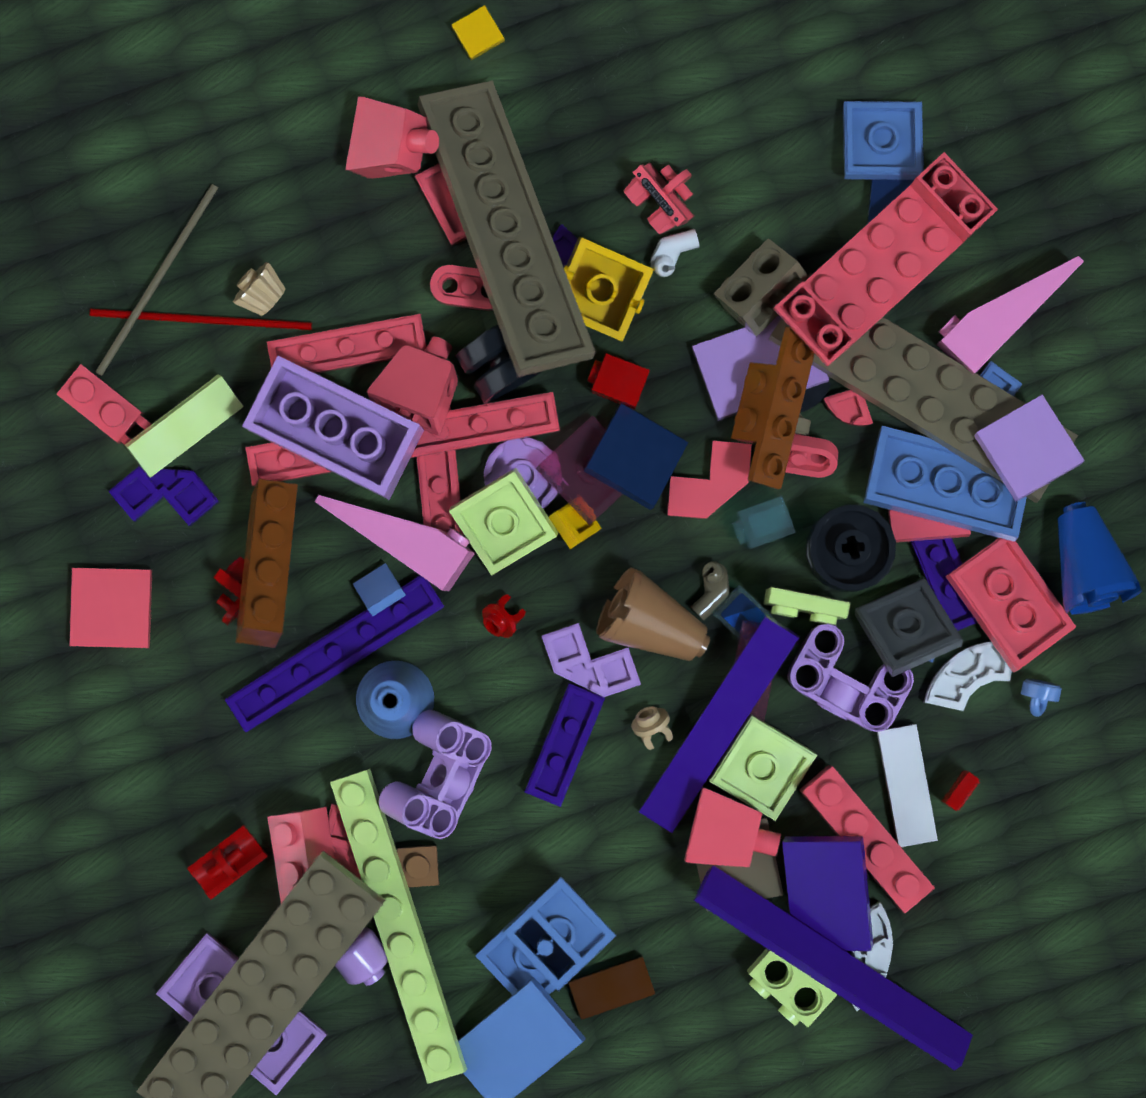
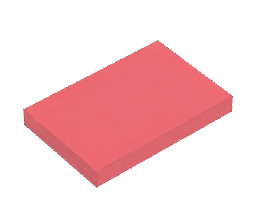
[945,538,1076,673]

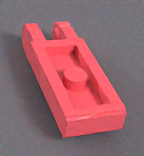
[56,364,152,445]

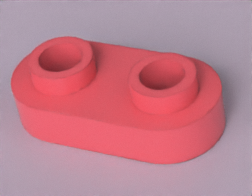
[430,265,493,311]
[785,434,838,478]

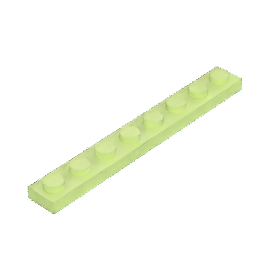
[330,769,467,1084]

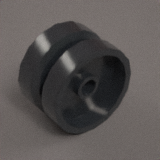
[455,325,543,404]
[805,505,896,592]

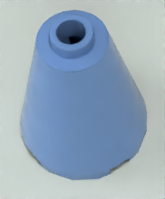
[356,661,434,739]

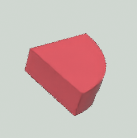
[823,390,873,426]

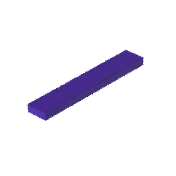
[225,575,445,733]
[639,615,799,833]

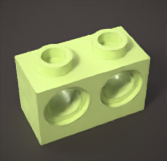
[747,948,838,1027]

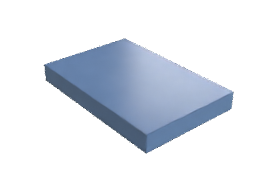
[458,977,585,1098]

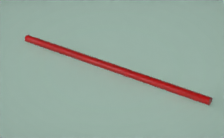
[90,309,312,330]

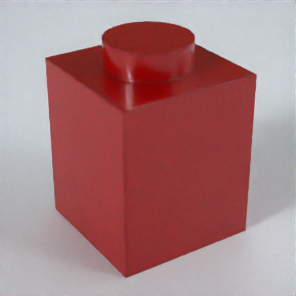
[587,353,650,410]

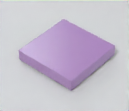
[974,395,1085,502]

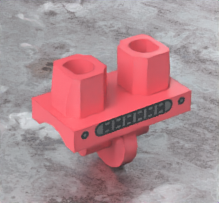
[624,163,694,234]

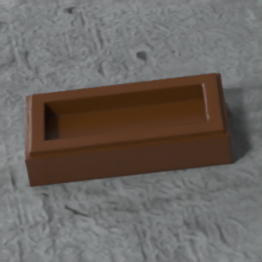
[568,956,655,1020]

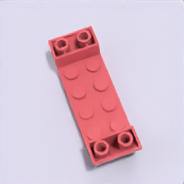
[773,152,998,367]

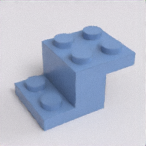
[475,877,616,995]

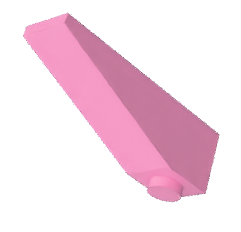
[936,256,1084,375]
[314,495,475,592]

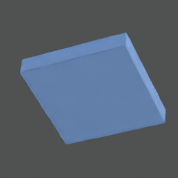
[843,101,924,180]

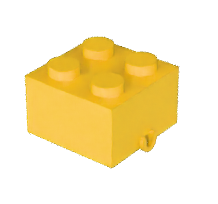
[564,237,654,342]

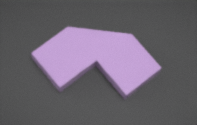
[542,623,641,697]

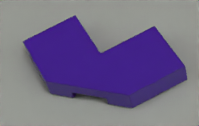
[108,466,220,526]

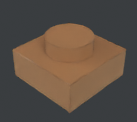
[397,845,439,887]

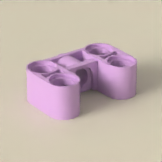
[787,624,914,732]
[379,710,491,839]

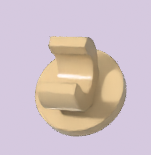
[631,706,673,750]

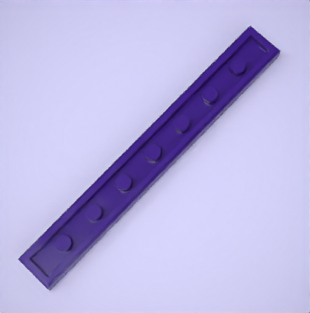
[694,865,973,1071]

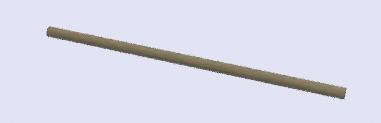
[95,184,218,376]

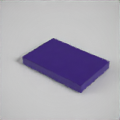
[782,836,874,951]

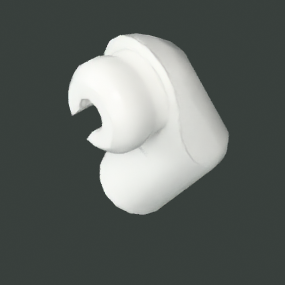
[651,229,700,277]

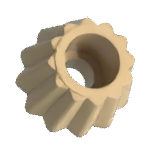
[232,262,286,316]

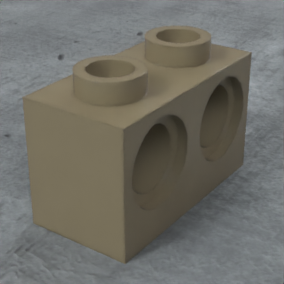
[714,238,809,337]

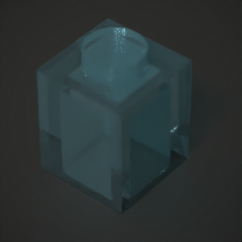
[732,496,796,550]

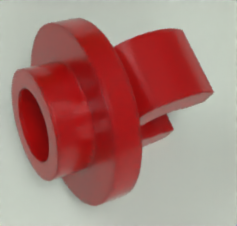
[482,594,526,638]

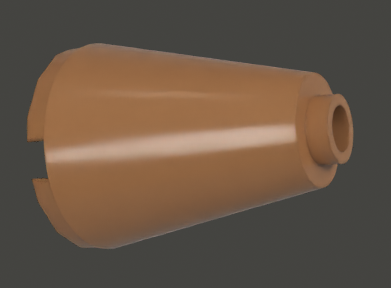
[596,567,710,661]

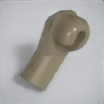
[691,561,729,621]

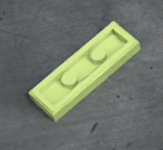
[125,374,244,478]

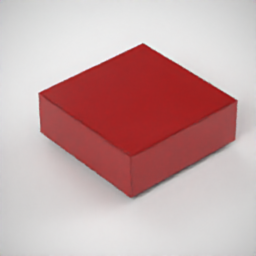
[941,770,980,811]

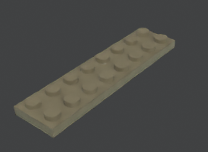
[417,80,595,377]
[769,273,1078,503]
[136,851,386,1098]

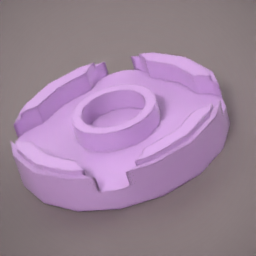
[484,437,561,509]

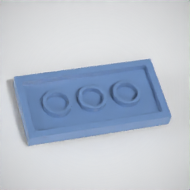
[863,426,1027,542]

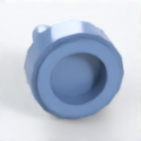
[1021,679,1062,717]

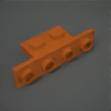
[731,327,815,489]

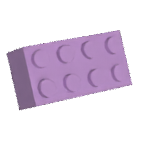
[242,356,424,500]

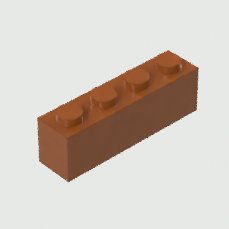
[235,479,298,648]

